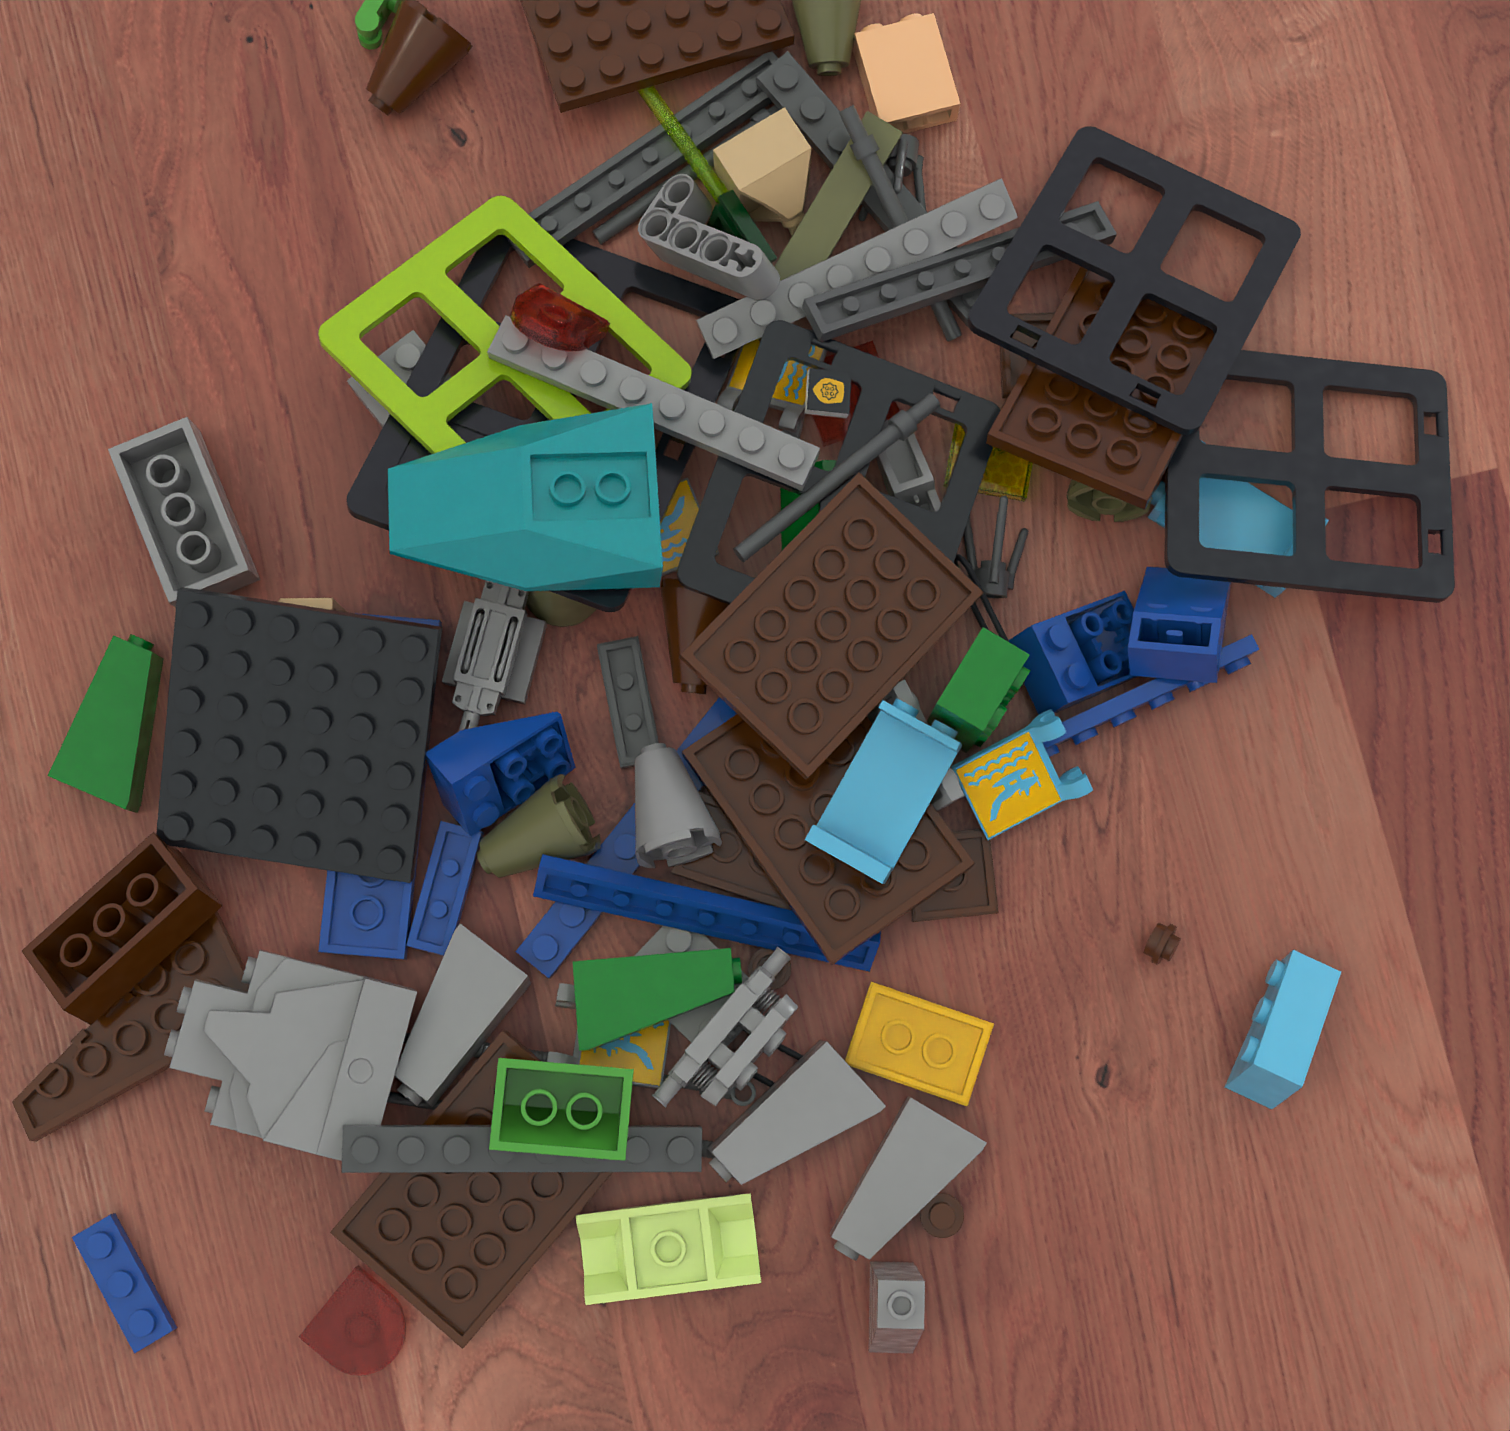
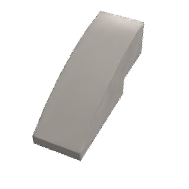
[876,420,941,512]

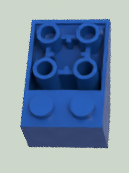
[1128,567,1231,683]
[1009,591,1139,714]
[425,711,576,836]

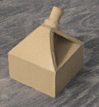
[713,107,811,236]

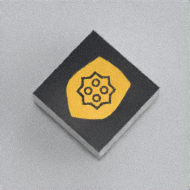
[804,368,852,418]

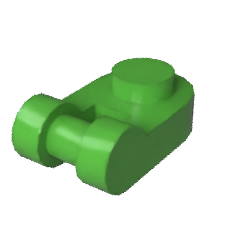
[355,0,402,50]

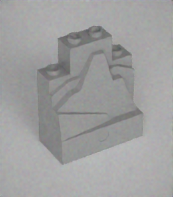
[164,950,417,1161]

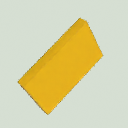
[844,982,994,1106]

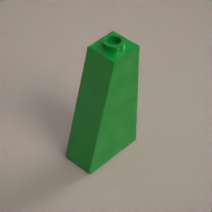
[47,634,164,813]
[573,948,742,1052]

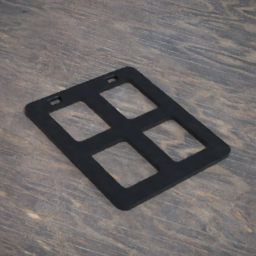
[967,126,1301,435]
[677,320,1001,664]
[1164,350,1455,603]

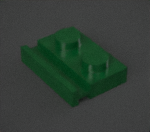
[707,190,777,263]

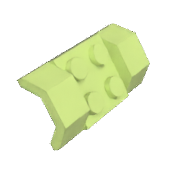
[576,1193,761,1305]

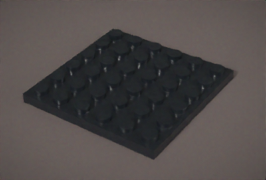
[156,587,442,883]

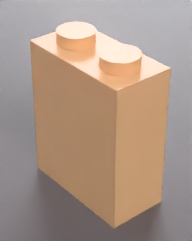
[853,13,960,134]

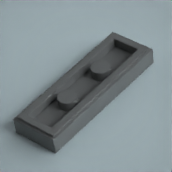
[597,636,659,769]

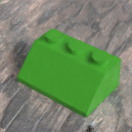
[489,1058,634,1161]

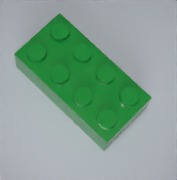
[927,627,1030,753]

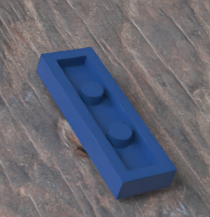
[406,821,484,956]
[72,1213,177,1354]

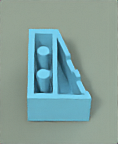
[1225,950,1341,1109]

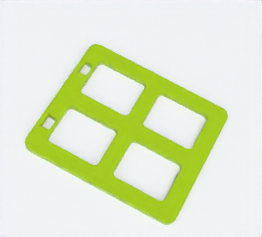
[318,196,692,454]

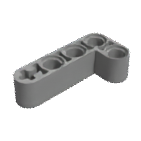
[638,174,780,300]

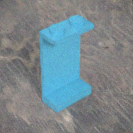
[1148,440,1329,598]
[805,698,962,884]

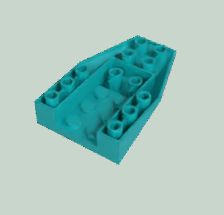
[388,403,663,591]

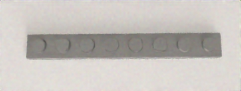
[695,178,1018,359]
[487,315,820,491]

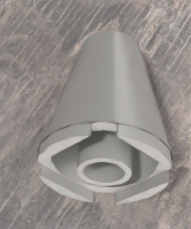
[635,743,722,868]

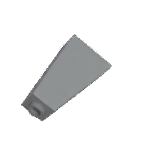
[394,924,531,1107]
[707,1040,886,1185]
[830,1096,987,1261]
[868,1261,925,1354]

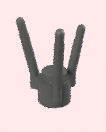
[858,134,926,221]
[963,495,1028,599]

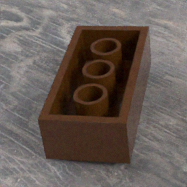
[22,832,222,1025]

